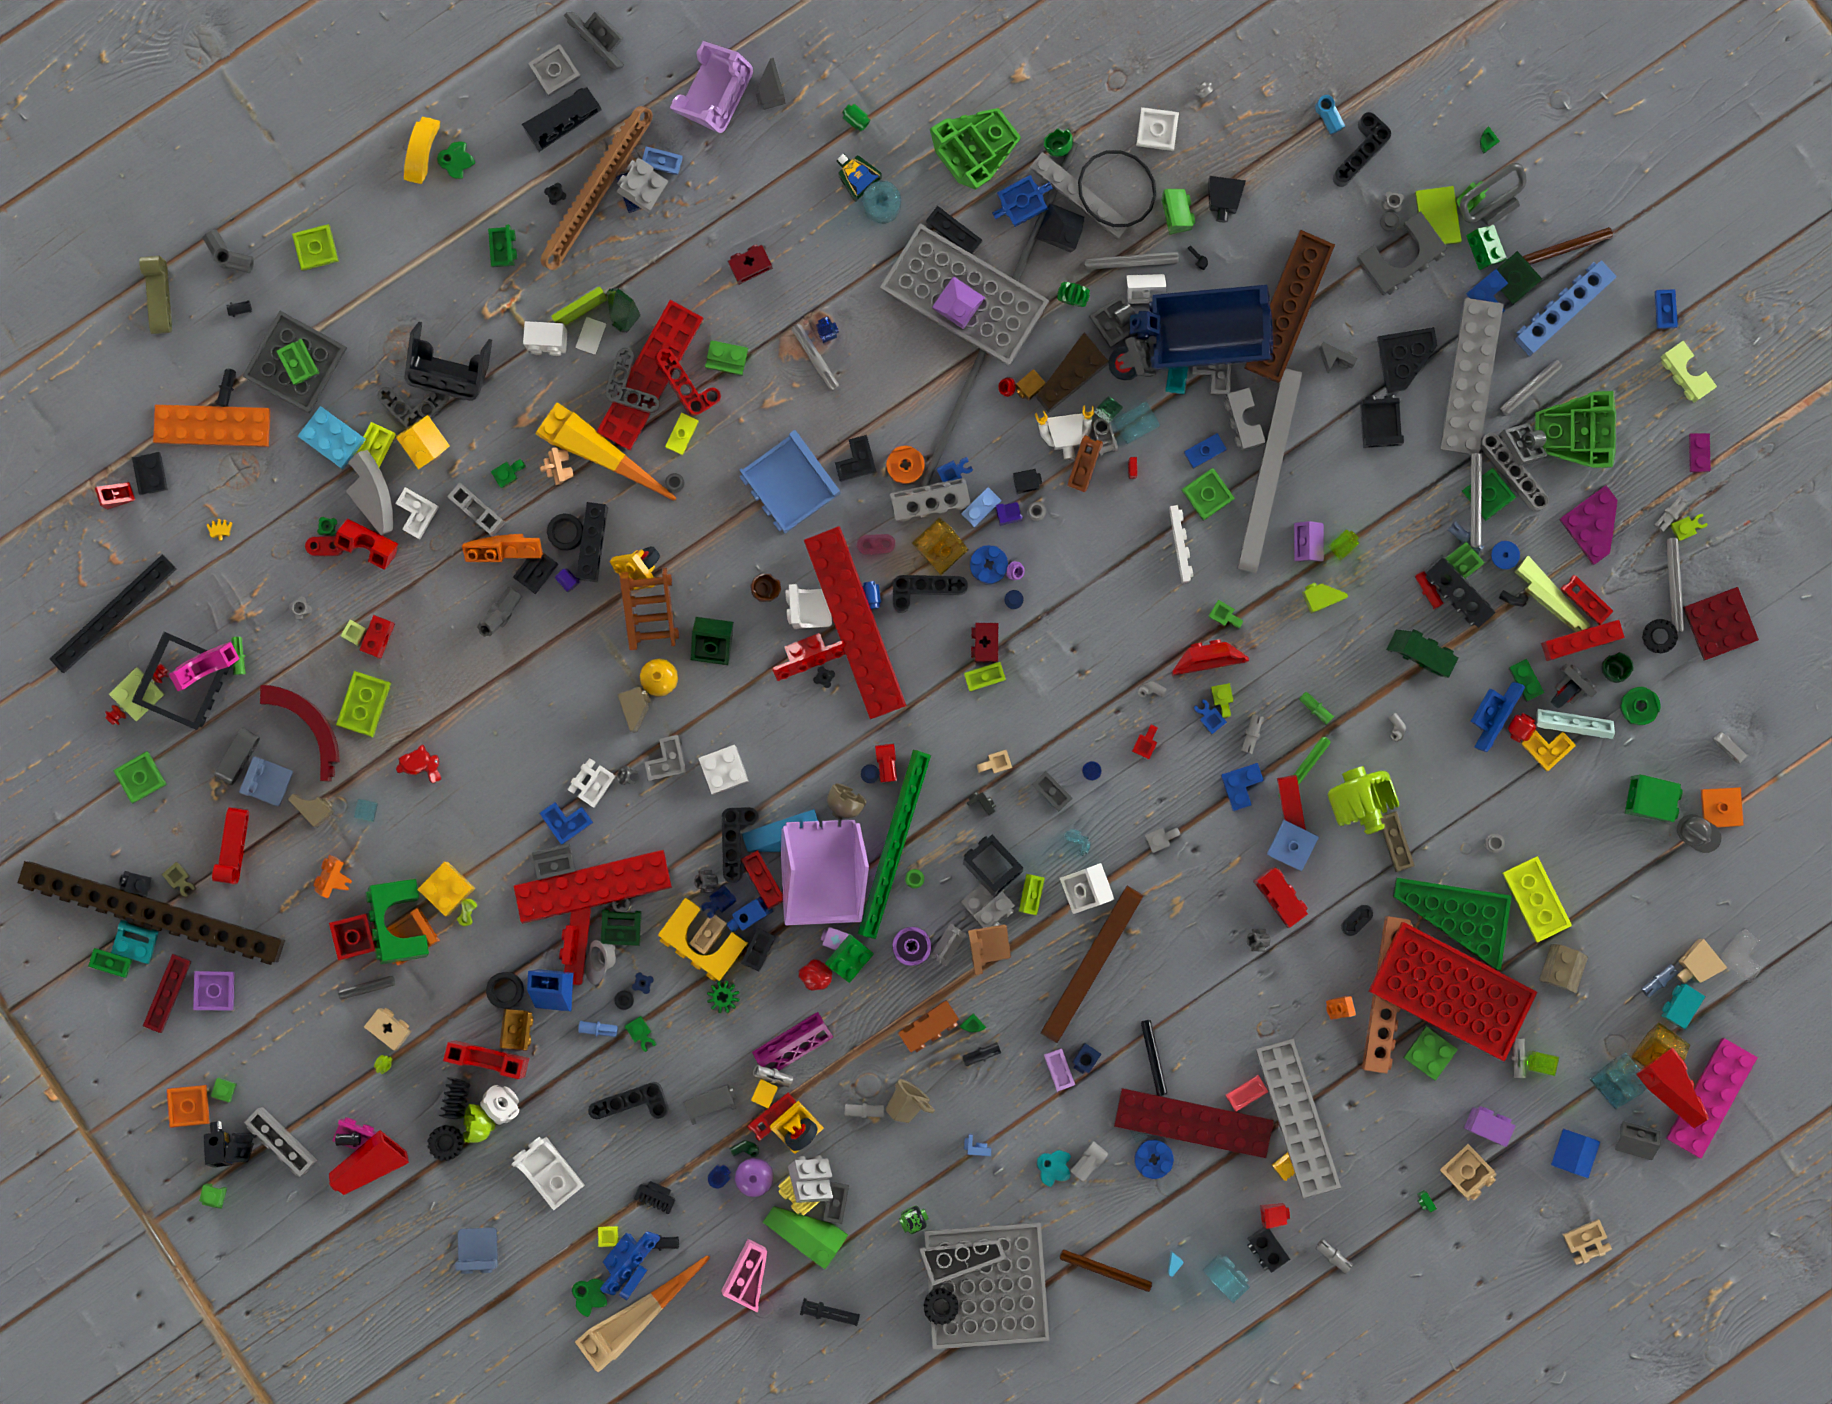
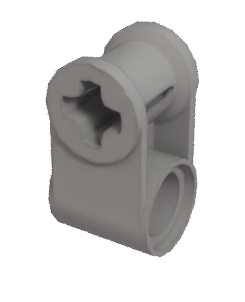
[1092,418,1118,456]

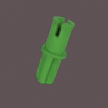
[231,636,246,675]
[1299,692,1334,725]

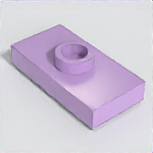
[1044,1048,1075,1092]

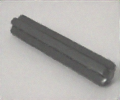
[338,976,395,1000]

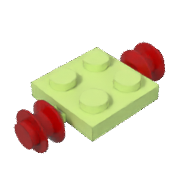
[105,664,169,725]

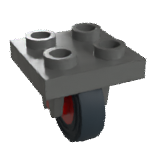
[1108,337,1156,381]
[1551,664,1597,709]

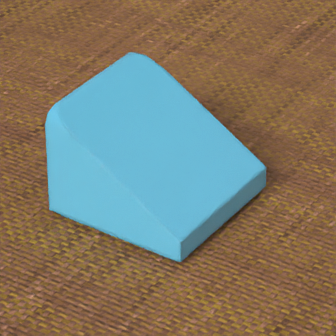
[1168,1251,1183,1277]

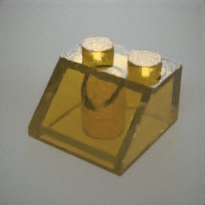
[912,517,969,575]
[1631,1022,1690,1066]

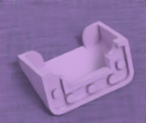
[670,41,753,133]

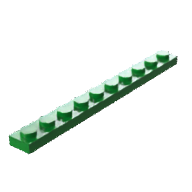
[857,749,931,939]

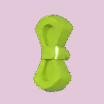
[457,899,477,926]

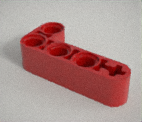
[655,348,721,416]
[212,807,249,884]

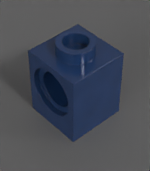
[1072,1043,1101,1074]

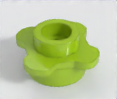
[374,1055,392,1074]

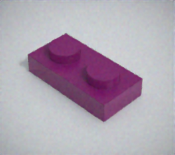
[1689,433,1711,472]

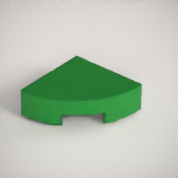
[1480,126,1500,154]
[960,1013,986,1032]

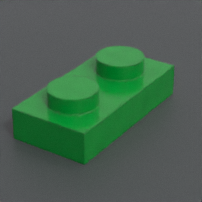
[1509,659,1545,702]
[88,948,133,978]

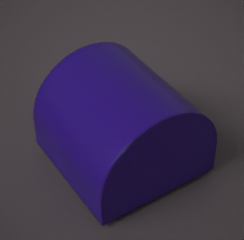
[555,569,580,592]

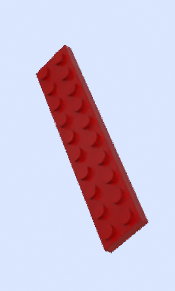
[804,526,907,720]

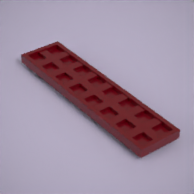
[1114,1088,1274,1158]

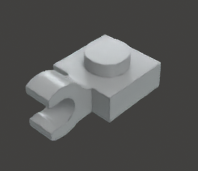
[1145,828,1181,853]

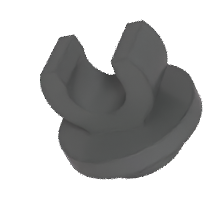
[617,765,638,785]

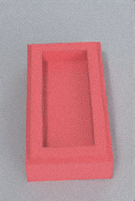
[1225,1075,1269,1112]

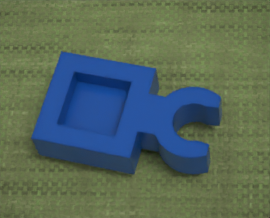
[936,457,973,482]
[1194,699,1227,735]

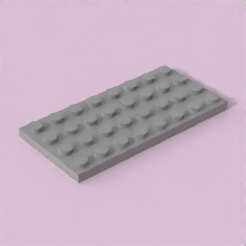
[880,224,1049,366]

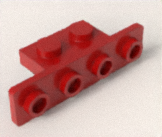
[772,633,846,681]
[559,908,591,985]

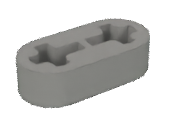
[1713,732,1747,764]

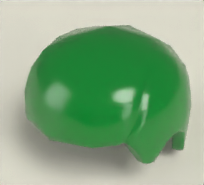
[1044,128,1073,157]

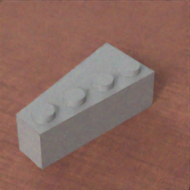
[919,1240,1007,1286]

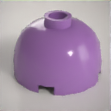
[735,1158,774,1197]

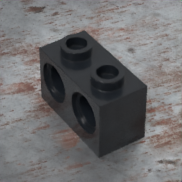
[741,928,776,972]
[1247,1227,1291,1273]

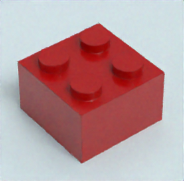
[329,913,378,960]

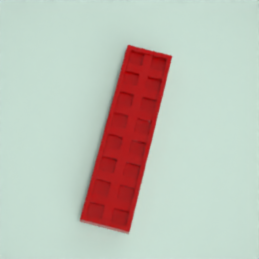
[596,300,704,451]
[514,850,672,924]

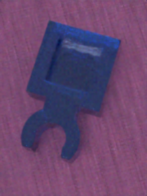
[701,885,737,918]

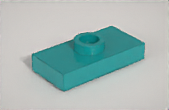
[1165,367,1189,394]

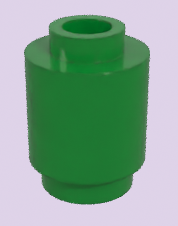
[842,104,871,132]

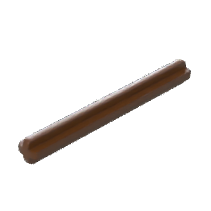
[1523,227,1613,265]
[1060,1250,1152,1292]

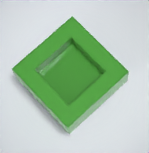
[211,1078,237,1102]

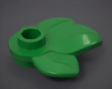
[437,141,475,179]
[572,1278,607,1317]

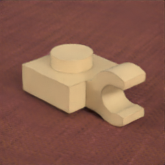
[976,750,1012,774]

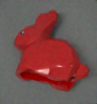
[396,745,441,783]

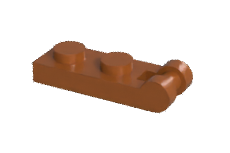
[1067,435,1103,492]

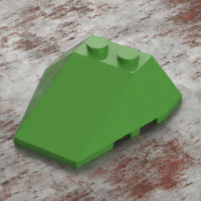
[930,108,1021,190]
[1535,391,1616,468]

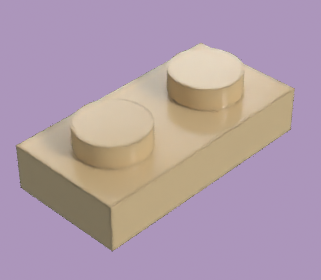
[689,912,727,955]

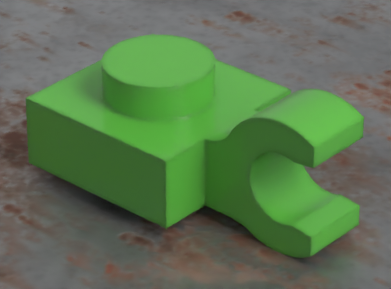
[1208,600,1243,629]

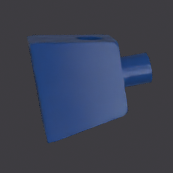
[727,897,774,932]

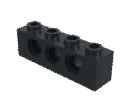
[576,502,608,582]
[1425,555,1496,628]

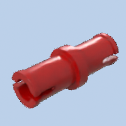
[1414,571,1444,609]

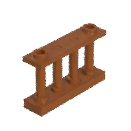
[620,568,679,650]

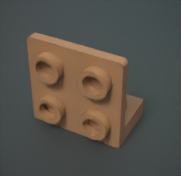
[968,925,1011,975]

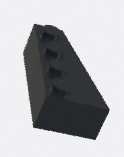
[522,87,602,152]

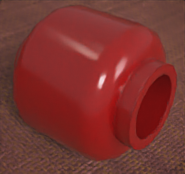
[1508,713,1537,743]

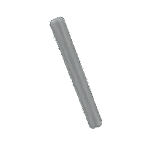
[1084,252,1179,270]
[1471,453,1482,548]
[1667,538,1684,632]

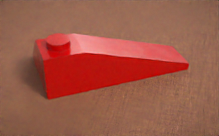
[1636,1047,1709,1129]

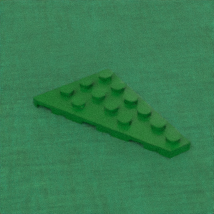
[1393,878,1512,970]

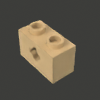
[364,1008,412,1051]

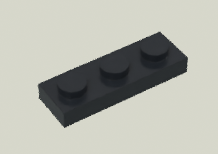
[926,206,983,254]

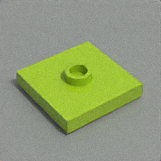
[292,224,339,271]

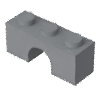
[1224,388,1265,451]
[447,483,506,536]

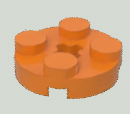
[886,445,925,484]

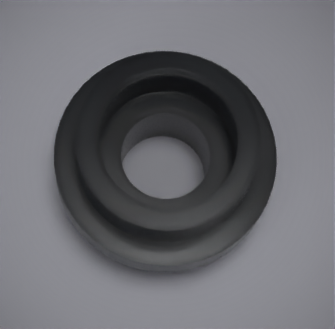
[615,990,634,1010]

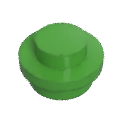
[905,869,924,888]

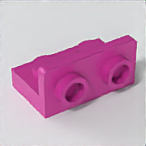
[333,1117,377,1150]

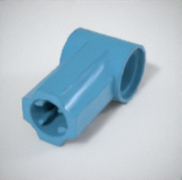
[1315,95,1346,135]

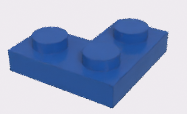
[1466,269,1508,313]
[1221,763,1264,811]
[539,802,593,845]

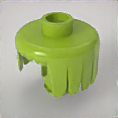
[1327,766,1399,835]

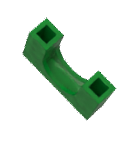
[365,879,429,965]

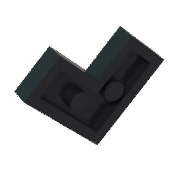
[835,435,877,482]

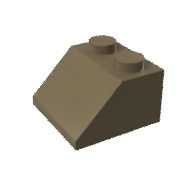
[617,687,651,733]

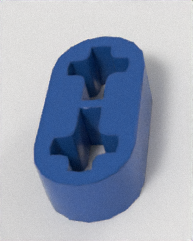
[619,1265,647,1301]

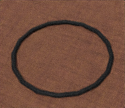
[1078,150,1156,227]

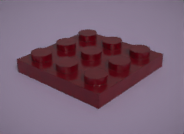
[1683,587,1759,661]

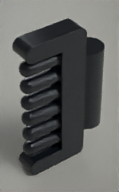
[634,1181,675,1214]

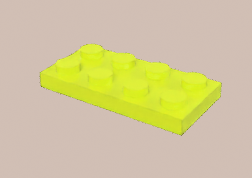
[1502,856,1572,943]

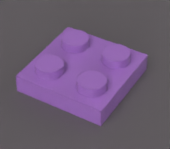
[193,971,235,1010]

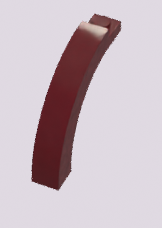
[260,685,340,782]

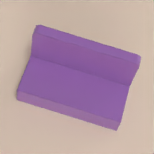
[1294,521,1324,562]

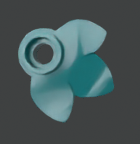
[1037,1150,1071,1187]

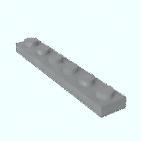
[1030,152,1129,239]

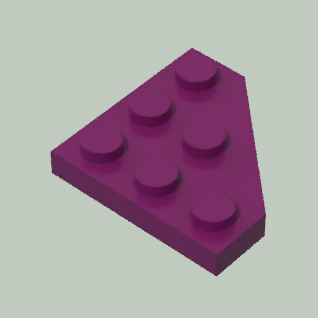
[1559,485,1618,565]

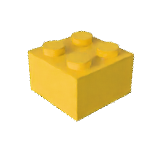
[417,861,475,916]

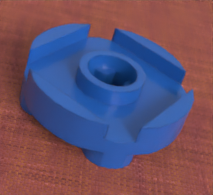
[970,545,1008,584]
[1134,1139,1174,1179]

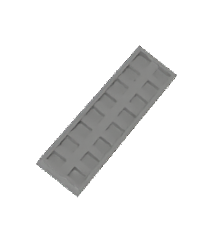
[1440,298,1504,455]
[1256,1039,1341,1199]

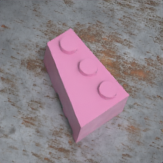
[721,1239,767,1313]

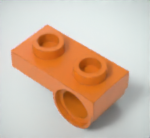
[1326,996,1356,1020]

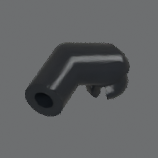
[1499,590,1529,607]

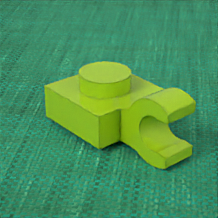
[1211,683,1234,718]

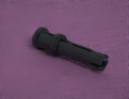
[800,1298,860,1326]

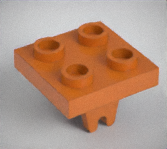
[313,855,352,898]

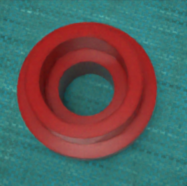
[998,377,1016,397]

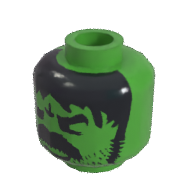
[899,1205,929,1234]

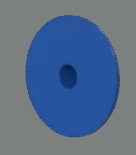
[1491,541,1520,569]

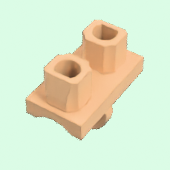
[540,447,573,485]

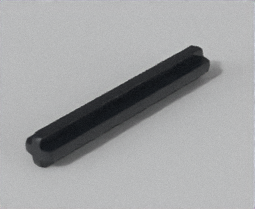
[1141,1020,1167,1096]

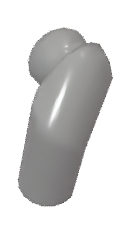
[1138,681,1167,697]

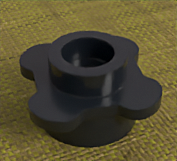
[544,183,567,205]
[813,666,835,688]

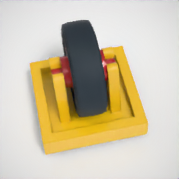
[609,546,660,590]
[769,1100,824,1154]

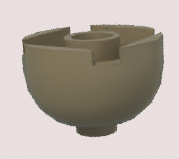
[827,783,867,819]

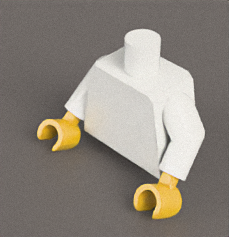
[1035,405,1094,460]

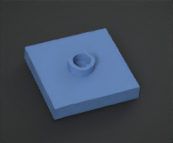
[1267,820,1319,871]

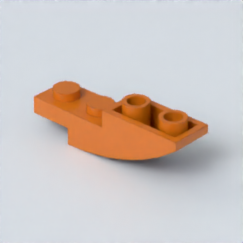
[462,534,543,562]

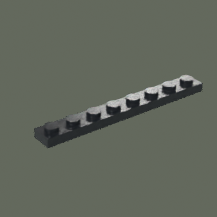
[50,554,177,673]

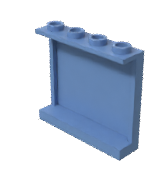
[739,430,841,533]

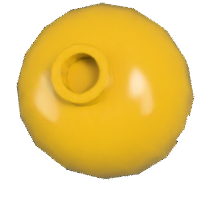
[639,658,678,697]

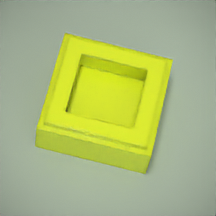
[598,1226,618,1247]

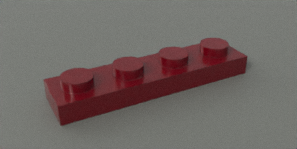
[143,954,192,1033]

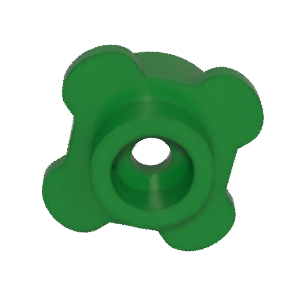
[317,517,338,536]

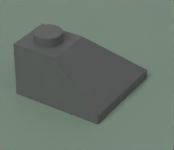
[756,58,786,110]

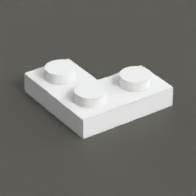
[395,487,439,540]

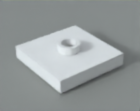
[1136,107,1179,151]

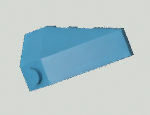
[742,809,820,852]

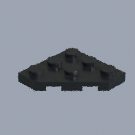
[1377,327,1438,393]

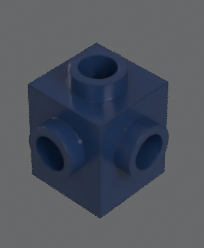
[1130,311,1160,340]

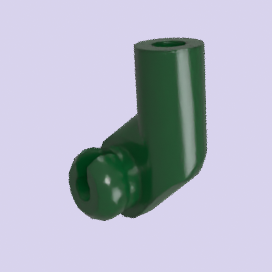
[730,1140,759,1157]

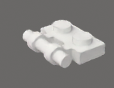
[568,758,616,808]

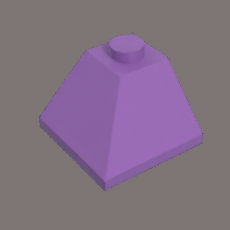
[932,276,985,329]

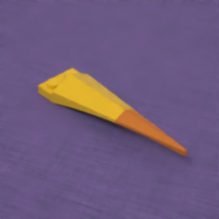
[535,402,676,500]

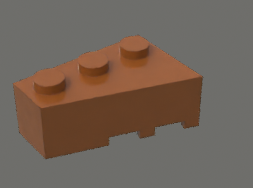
[898,1000,959,1053]

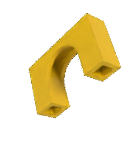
[658,898,748,982]

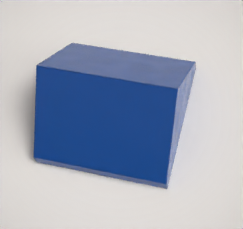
[1551,1129,1600,1178]

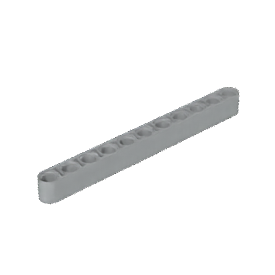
[1237,369,1302,573]

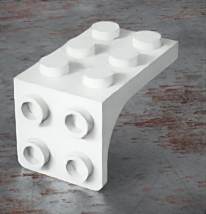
[786,584,832,629]
[511,1137,585,1210]

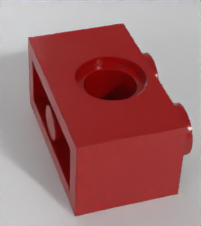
[359,615,395,659]

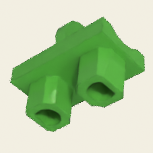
[1456,181,1489,213]

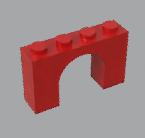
[443,1040,530,1079]

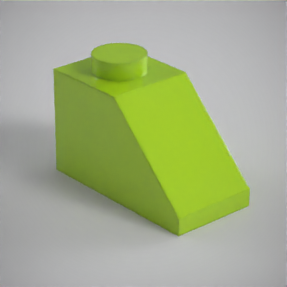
[1302,583,1348,614]

